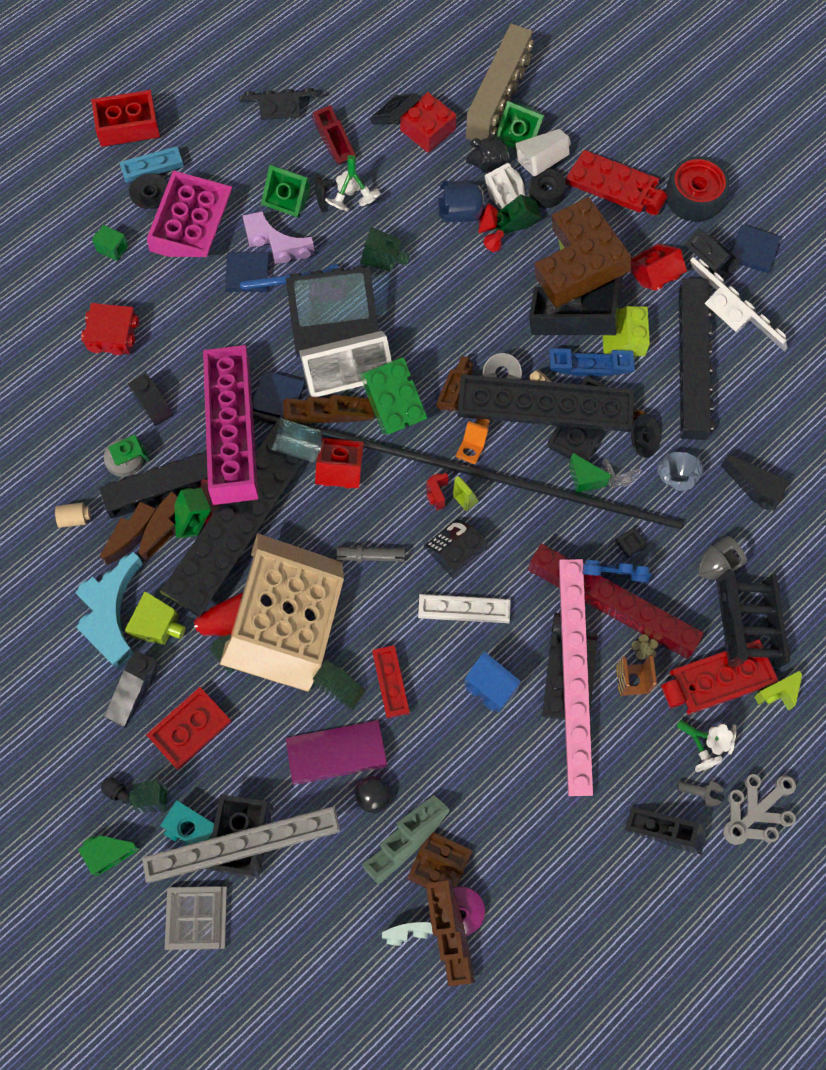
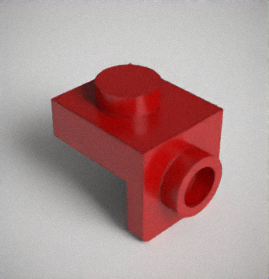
[426,473,449,511]

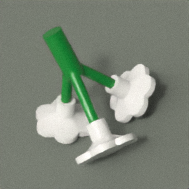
[325,155,381,211]
[677,720,736,772]

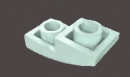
[382,922,433,946]

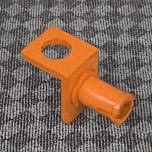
[456,419,490,464]

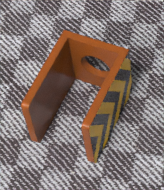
[616,655,657,696]

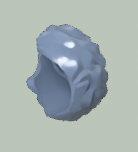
[657,452,703,491]

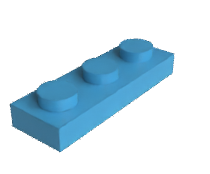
[119,146,184,183]

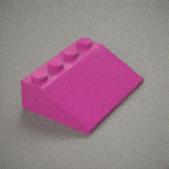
[147,171,232,257]

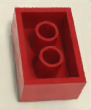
[91,90,160,147]

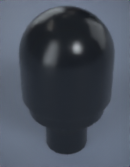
[101,777,132,804]

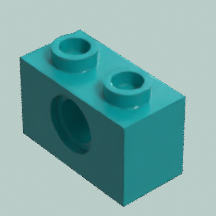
[160,800,214,846]

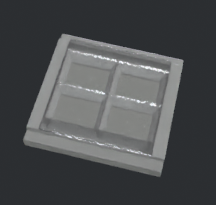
[165,887,227,950]

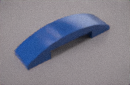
[549,348,635,376]

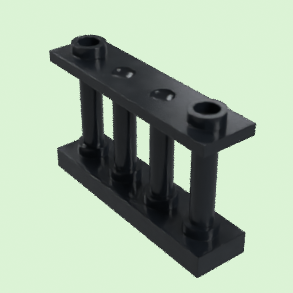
[716,571,791,668]

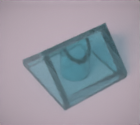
[272,418,322,462]

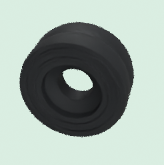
[529,169,566,208]

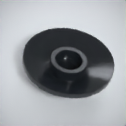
[129,173,168,209]
[631,414,660,458]

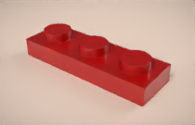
[372,645,410,719]

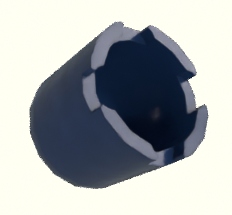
[438,180,487,223]

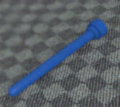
[240,264,338,289]

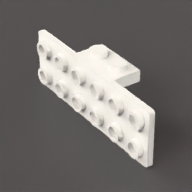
[690,257,787,351]

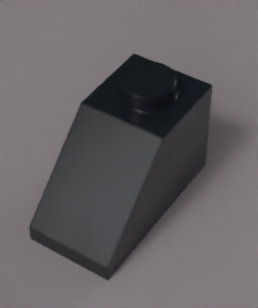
[128,373,173,427]

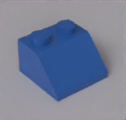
[464,651,521,713]

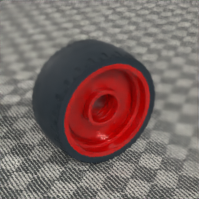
[666,156,730,222]

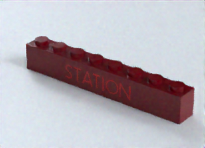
[528,543,704,659]

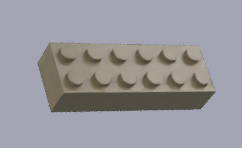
[466,24,534,141]

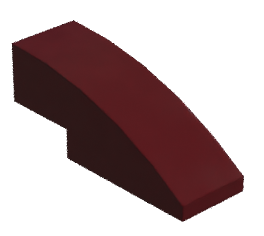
[312,105,356,165]

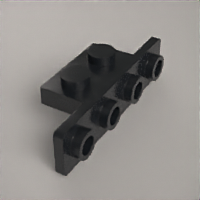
[239,88,319,120]

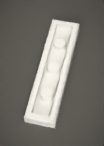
[418,594,510,623]

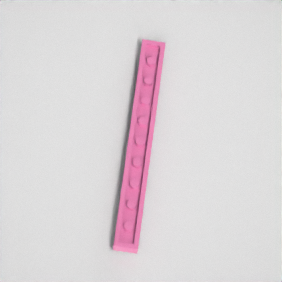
[559,559,593,796]

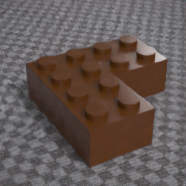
[534,197,631,308]

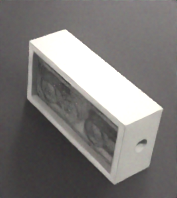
[299,331,391,397]

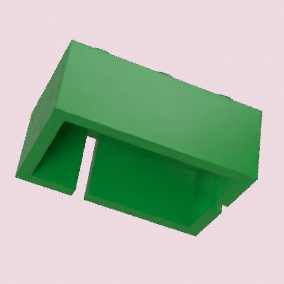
[359,357,427,435]

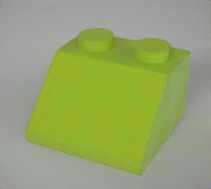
[602,306,650,356]

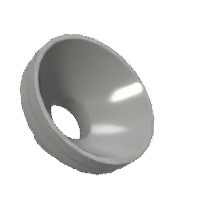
[483,353,522,380]
[104,438,144,477]

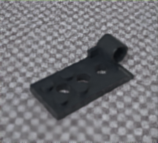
[542,612,598,720]

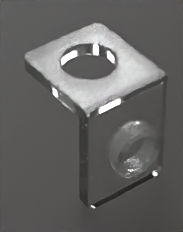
[601,458,641,488]

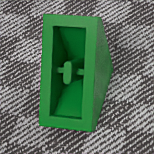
[569,453,612,493]

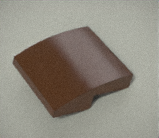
[407,832,472,888]

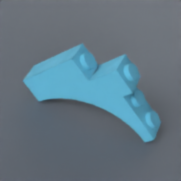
[75,552,143,670]

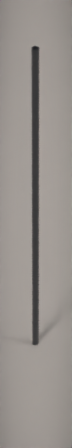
[253,410,683,530]

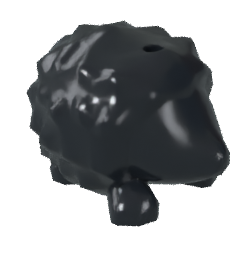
[466,134,510,174]

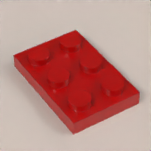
[146,687,232,770]

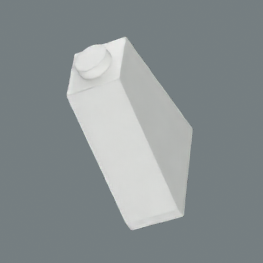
[516,129,571,176]

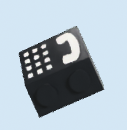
[424,519,488,579]

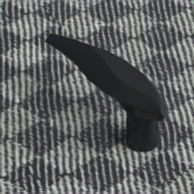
[316,177,333,212]

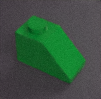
[175,488,211,539]
[78,835,140,877]

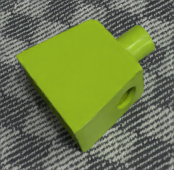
[125,592,186,645]

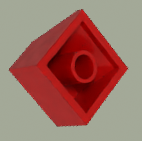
[630,244,687,290]
[315,438,364,488]

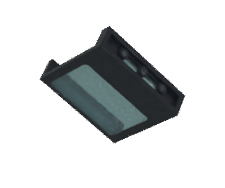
[286,265,379,357]

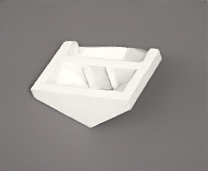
[484,163,526,210]

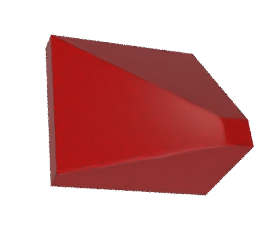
[478,204,498,233]

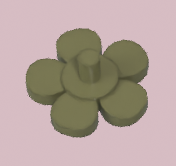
[631,634,658,660]

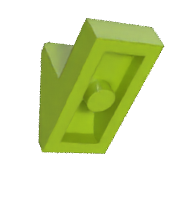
[754,671,802,710]

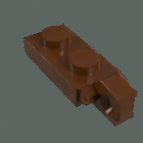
[436,356,474,411]

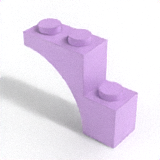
[243,211,315,264]

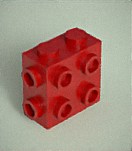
[81,303,139,355]

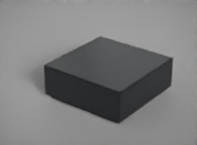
[615,527,647,559]

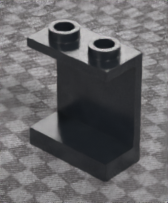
[685,228,741,277]

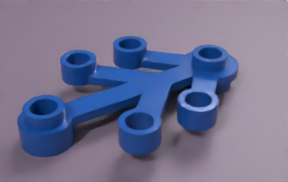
[582,560,652,583]

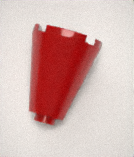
[194,592,243,636]

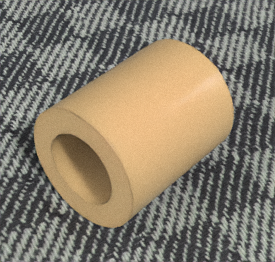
[55,502,91,528]

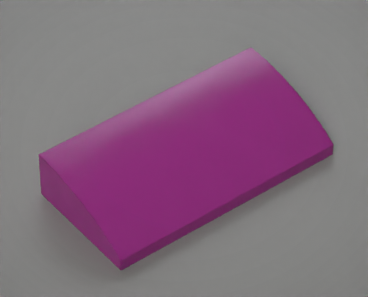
[286,720,387,785]

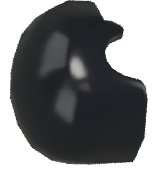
[354,776,392,814]

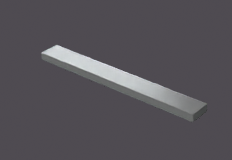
[142,806,341,883]

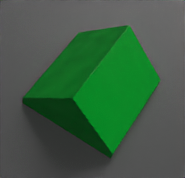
[261,165,310,217]

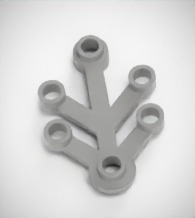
[723,774,796,845]

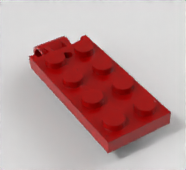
[565,150,667,215]
[661,640,779,715]

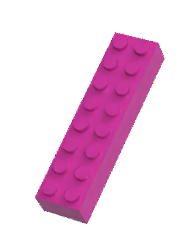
[203,345,258,505]

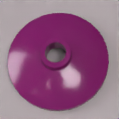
[453,886,485,936]

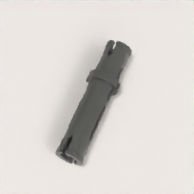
[337,545,405,563]

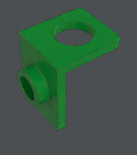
[109,434,150,466]

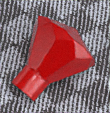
[483,230,504,252]

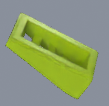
[453,476,479,511]

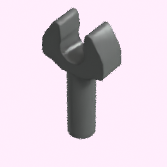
[677,781,724,807]

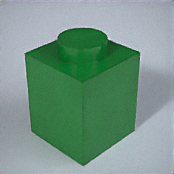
[92,225,128,261]

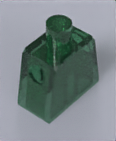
[360,227,410,271]

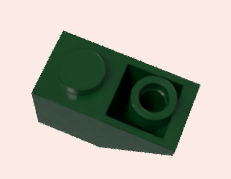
[495,194,541,234]

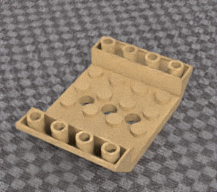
[219,534,344,692]

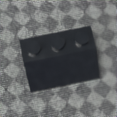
[205,794,273,879]

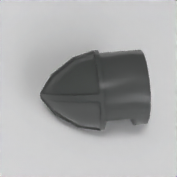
[698,536,747,580]

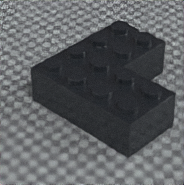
[529,275,623,335]

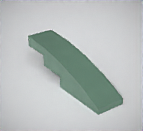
[362,795,449,884]

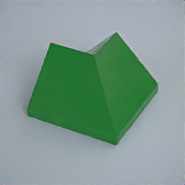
[496,101,545,149]

